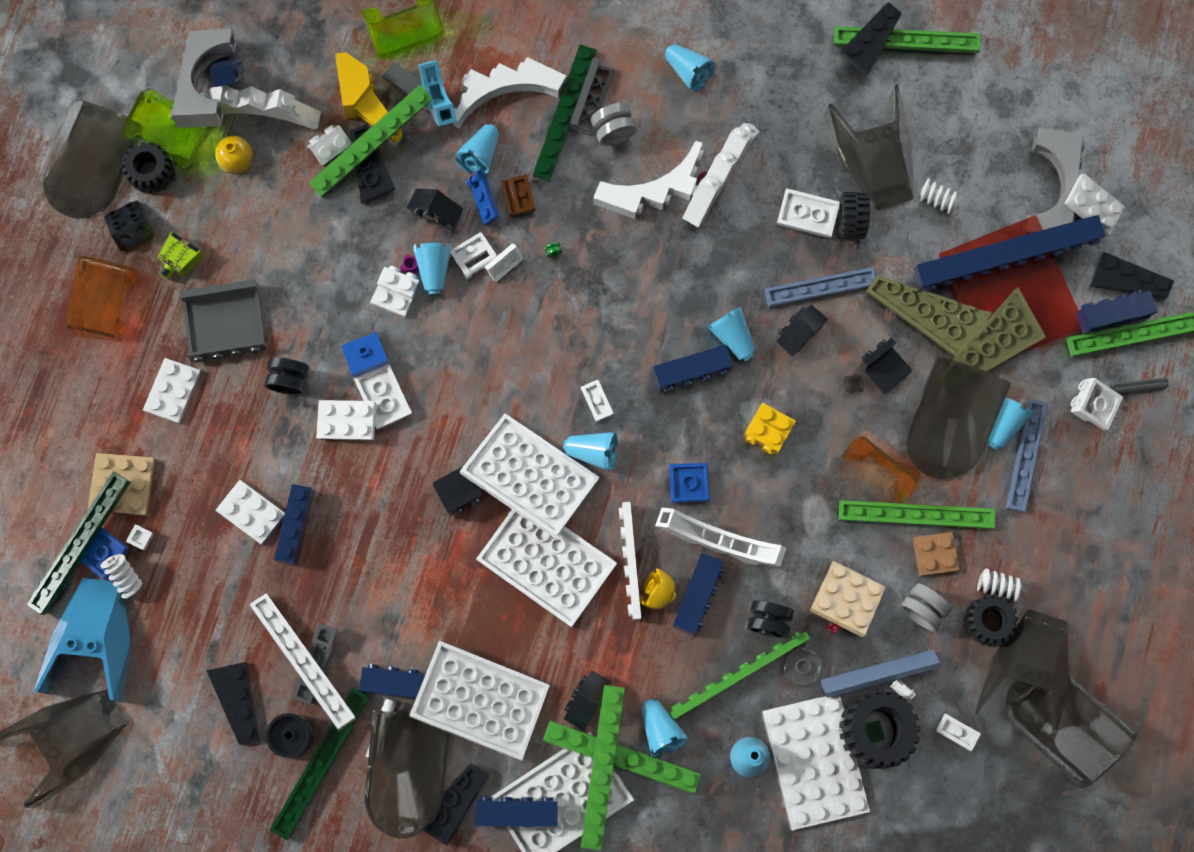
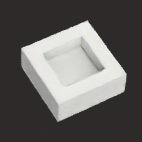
[126,524,154,551]

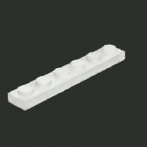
[619,502,641,621]

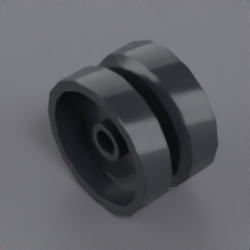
[263,357,310,395]
[746,600,794,638]
[266,713,314,759]

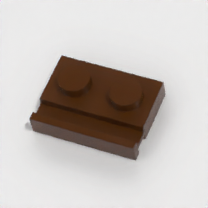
[501,174,536,217]

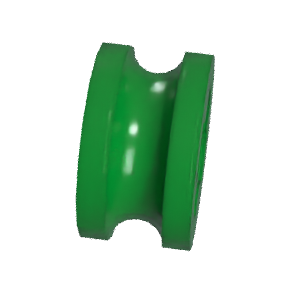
[544,242,563,258]

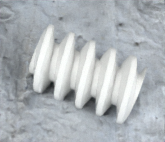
[920,178,962,215]
[101,554,142,598]
[977,568,1021,603]

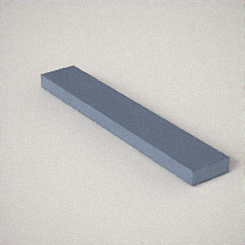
[764,267,877,308]
[1006,399,1048,514]
[820,650,941,698]

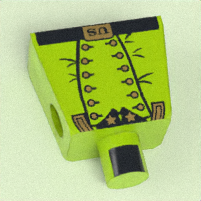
[158,231,204,280]

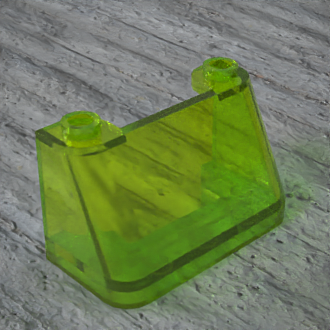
[361,0,444,59]
[121,88,214,169]

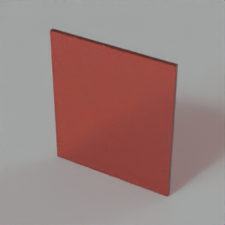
[938,215,1082,358]

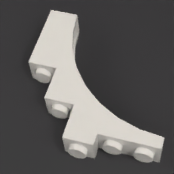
[453,57,566,128]
[199,85,321,130]
[682,123,760,227]
[593,141,704,219]
[655,508,786,567]

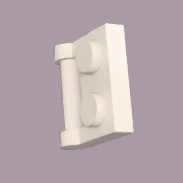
[450,232,497,280]

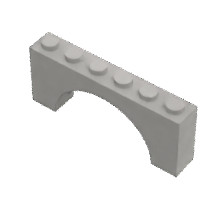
[170,29,237,128]
[1022,127,1085,236]

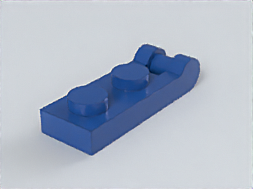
[466,170,500,225]

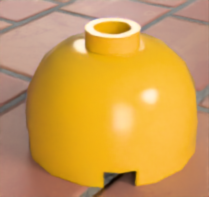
[215,135,253,174]
[639,568,676,609]

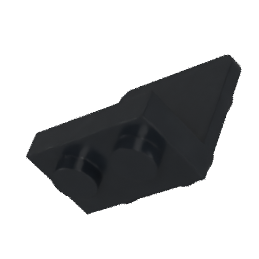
[104,200,155,252]
[859,337,912,393]
[433,466,484,517]

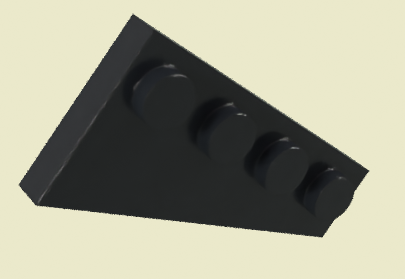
[840,2,902,77]
[351,123,396,204]
[1089,252,1174,299]
[206,662,260,745]
[413,763,489,845]

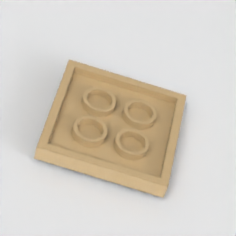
[87,453,155,516]
[810,561,886,637]

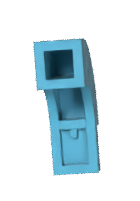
[418,60,457,126]

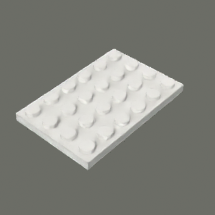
[460,414,600,539]
[476,509,617,628]
[409,641,550,761]
[762,695,870,830]
[492,732,634,852]

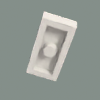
[485,243,524,282]
[581,380,614,423]
[935,713,981,751]

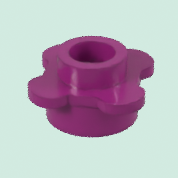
[400,255,418,275]

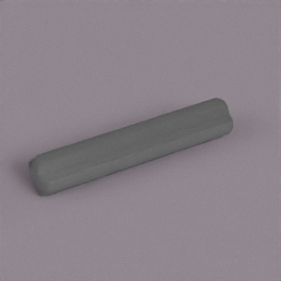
[1111,377,1168,393]

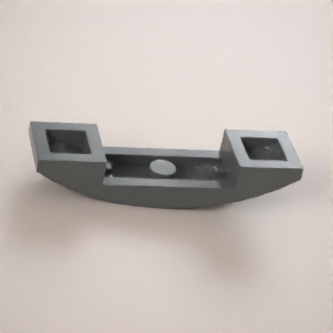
[292,623,338,705]

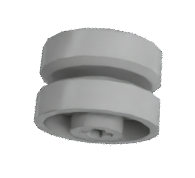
[591,102,637,146]
[900,583,952,632]

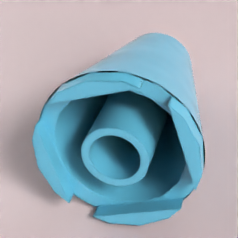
[665,44,716,92]
[455,124,499,175]
[413,243,451,294]
[708,307,755,361]
[986,395,1033,450]
[563,432,618,470]
[641,699,688,758]
[730,737,770,778]

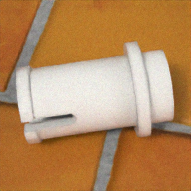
[890,679,916,703]

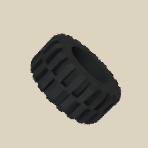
[839,690,921,769]

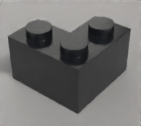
[407,189,463,229]
[776,304,828,356]
[564,670,612,731]

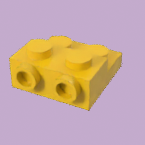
[744,402,796,455]

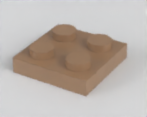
[913,532,959,576]

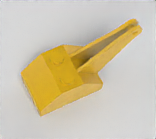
[335,52,403,143]

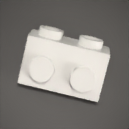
[307,124,352,165]

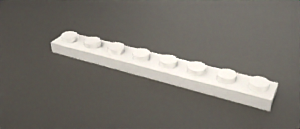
[250,593,355,730]

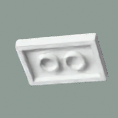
[1064,173,1125,237]
[776,188,839,239]
[143,358,201,424]
[354,364,412,431]
[316,400,376,440]
[216,480,285,545]

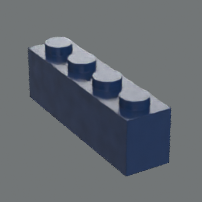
[209,58,245,87]
[1076,290,1158,334]
[653,345,733,393]
[274,484,315,567]
[672,553,725,636]
[359,664,425,699]
[475,797,558,826]

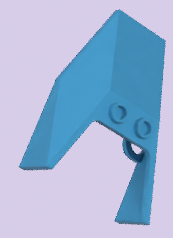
[34,578,132,702]

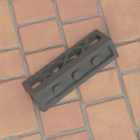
[570,58,614,136]

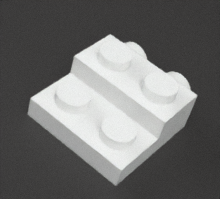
[370,266,420,318]
[1070,378,1123,430]

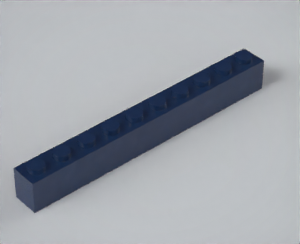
[913,215,1105,291]

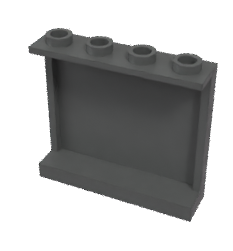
[179,279,267,363]

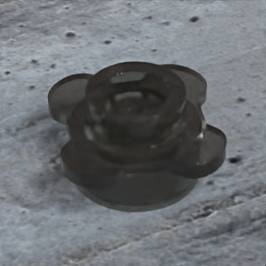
[844,374,865,394]

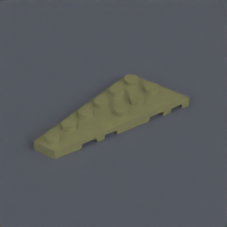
[866,275,992,357]
[937,288,1046,394]

